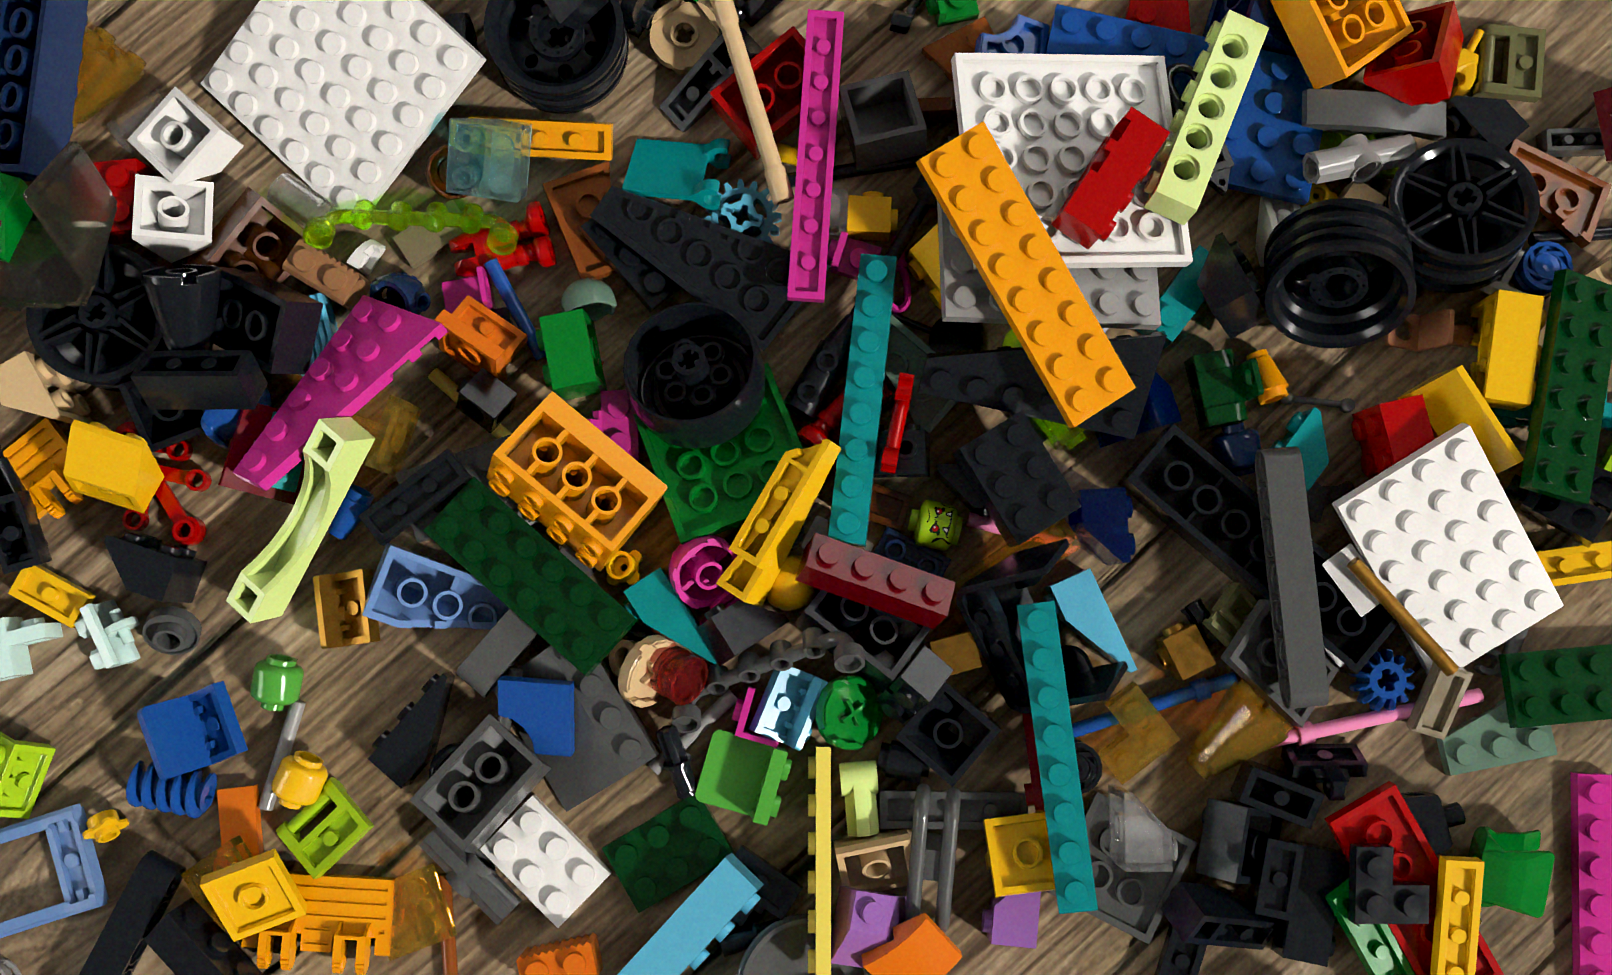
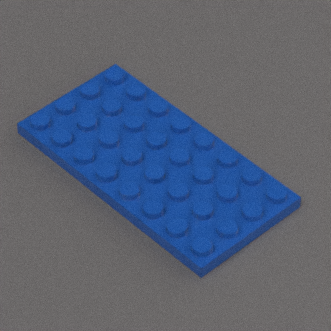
[1045,4,1332,206]

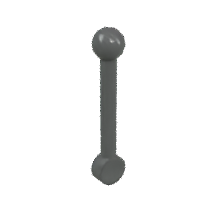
[1280,391,1355,413]

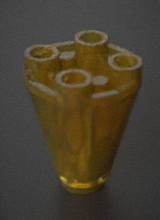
[72,26,147,128]
[1186,679,1293,780]

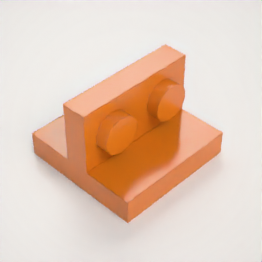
[434,295,528,382]

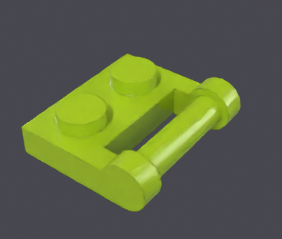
[276,777,374,879]

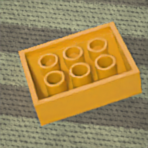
[1270,0,1414,89]

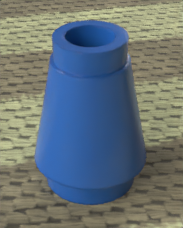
[327,484,374,540]

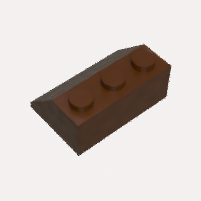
[186,187,318,284]

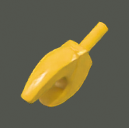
[1449,29,1484,100]

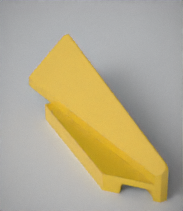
[716,438,841,607]

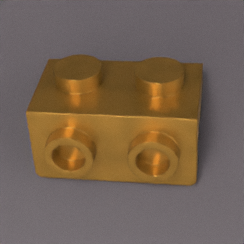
[313,568,381,649]

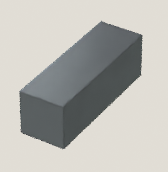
[1536,128,1605,157]

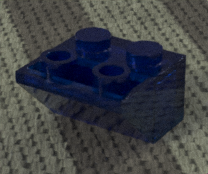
[1068,487,1136,566]

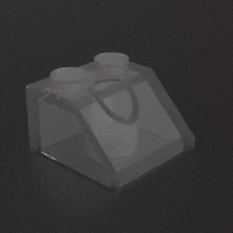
[1108,784,1178,872]

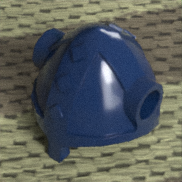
[370,272,431,315]

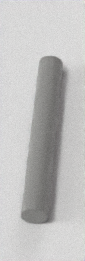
[648,689,738,775]
[258,701,306,811]

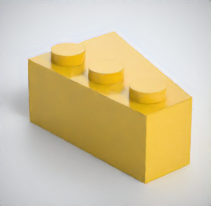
[1471,289,1547,411]

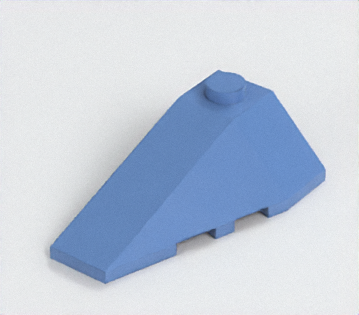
[362,542,509,629]

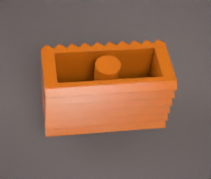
[516,932,603,975]

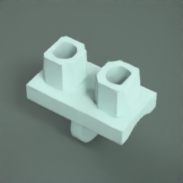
[74,599,141,670]

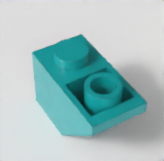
[1269,407,1329,492]

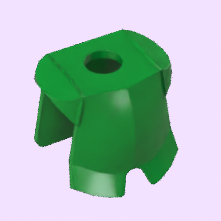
[1468,826,1555,918]

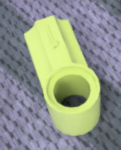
[839,760,879,837]

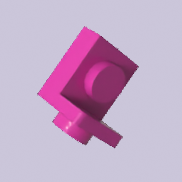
[827,231,882,280]

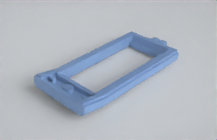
[0,803,109,938]

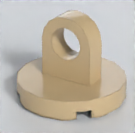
[609,634,680,708]

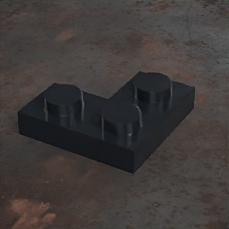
[1348,843,1430,924]

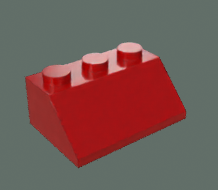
[1363,0,1464,106]

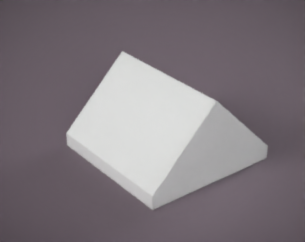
[132,174,214,263]

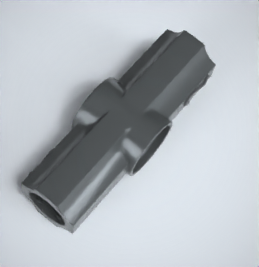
[419,827,522,925]

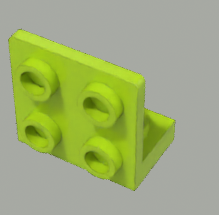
[0,731,56,819]

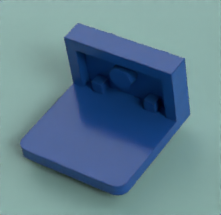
[137,681,248,780]

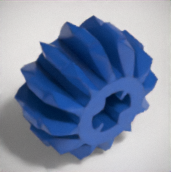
[1348,649,1415,711]

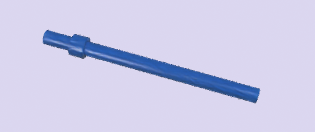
[1024,672,1238,744]

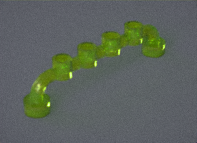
[303,199,519,255]

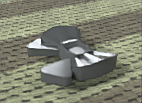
[1306,481,1355,523]

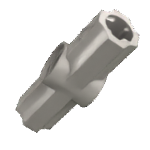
[1302,134,1416,184]

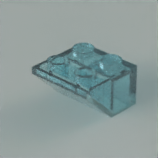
[446,118,532,203]

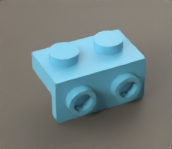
[749,666,828,751]

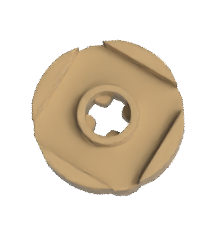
[649,0,720,75]

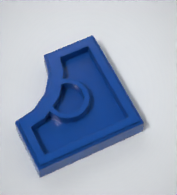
[974,14,1050,54]
[498,676,575,757]

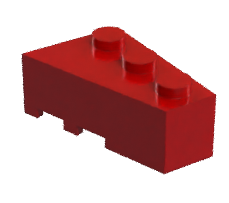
[1050,107,1170,249]

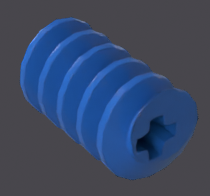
[126,760,217,819]

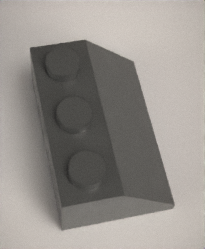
[410,714,552,854]

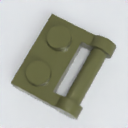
[1472,24,1546,103]

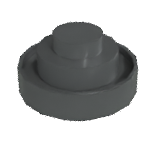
[142,606,202,655]

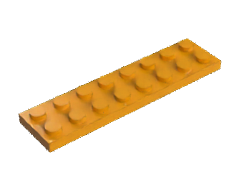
[915,121,1136,428]

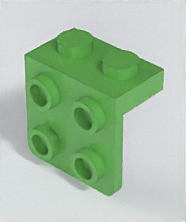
[695,729,792,826]

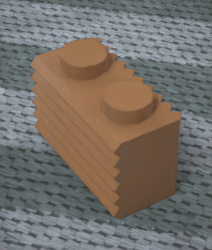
[282,239,371,311]

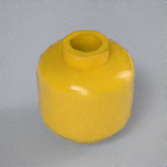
[271,751,328,810]

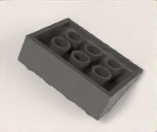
[493,646,661,812]

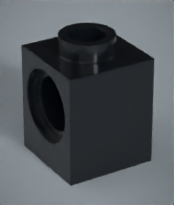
[456,367,517,434]

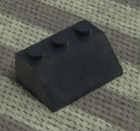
[794,590,931,692]

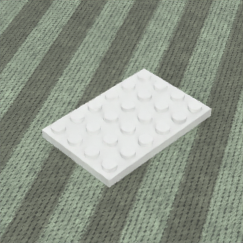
[1332,422,1564,675]

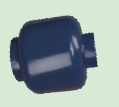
[1211,422,1262,476]

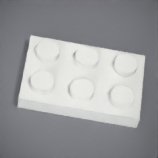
[480,794,612,928]

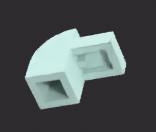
[0,617,63,682]

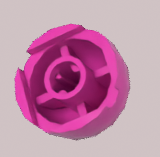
[668,535,737,609]

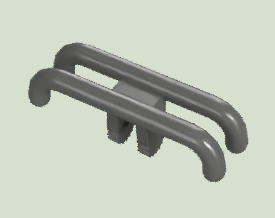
[905,783,961,932]

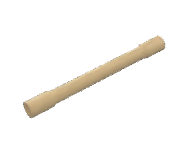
[710,0,794,205]

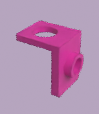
[442,266,496,314]
[732,685,779,748]

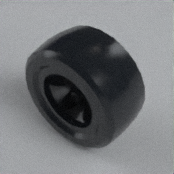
[623,302,766,448]

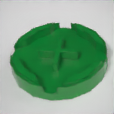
[815,676,883,750]

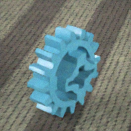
[704,179,782,244]

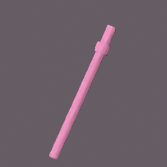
[1266,688,1484,748]

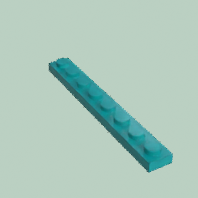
[828,254,898,547]
[1017,601,1098,914]

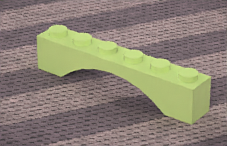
[226,417,376,624]

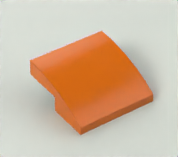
[861,913,962,975]

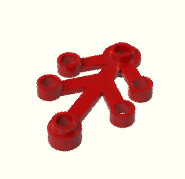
[114,422,212,546]

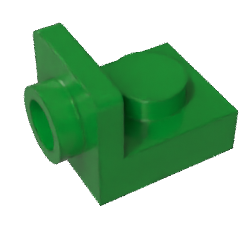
[925,0,979,27]

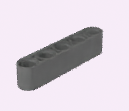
[456,544,597,698]

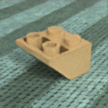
[0,351,93,424]

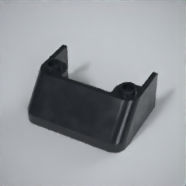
[956,539,1128,714]

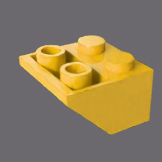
[63,419,164,513]

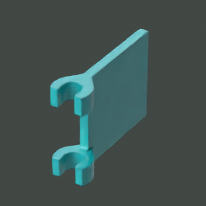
[622,138,732,210]

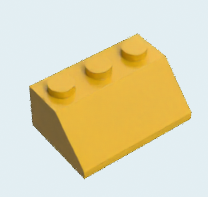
[1397,365,1524,474]

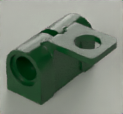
[1184,349,1264,431]

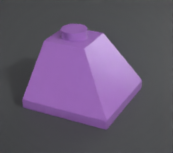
[831,886,906,968]

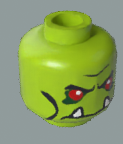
[907,500,963,551]

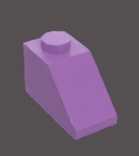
[981,892,1041,949]

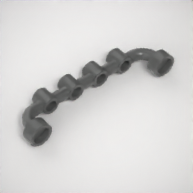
[671,627,865,733]

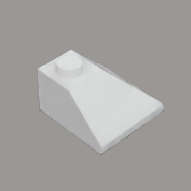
[127,87,244,186]

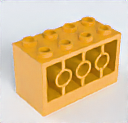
[486,391,668,571]

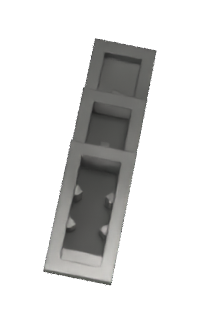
[1302,89,1446,141]

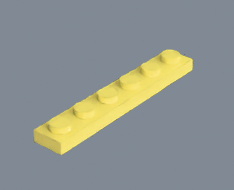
[808,747,831,975]

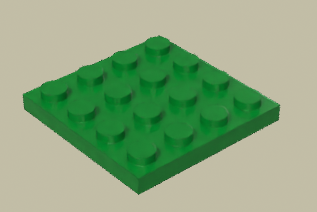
[633,363,821,545]

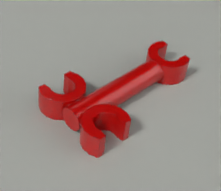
[880,372,915,474]

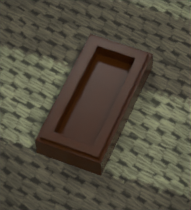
[869,483,913,532]

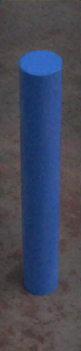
[484,258,546,361]

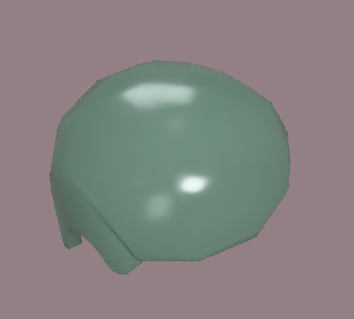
[561,278,617,321]

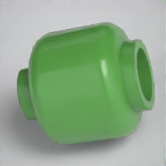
[250,654,304,711]

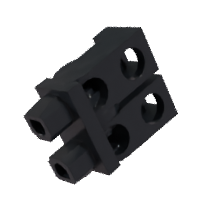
[1505,462,1612,548]

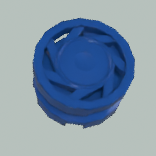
[1511,241,1573,296]

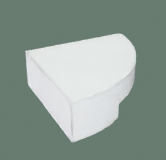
[346,239,386,277]

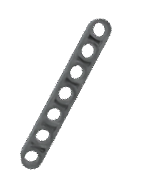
[1255,446,1329,709]

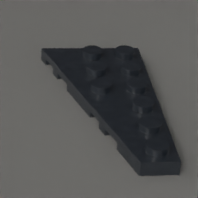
[918,331,1167,439]

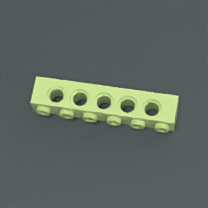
[1144,10,1269,225]

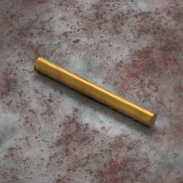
[1347,557,1459,676]

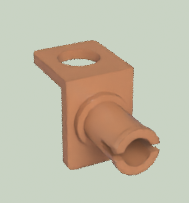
[1385,309,1474,352]

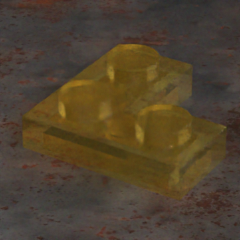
[1097,681,1180,785]

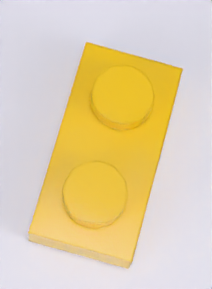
[8,565,96,628]

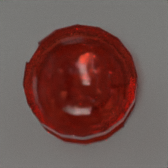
[650,646,708,705]

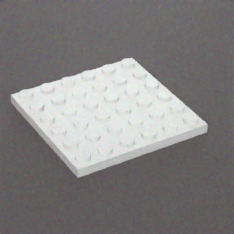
[200,0,487,227]
[951,53,1193,270]

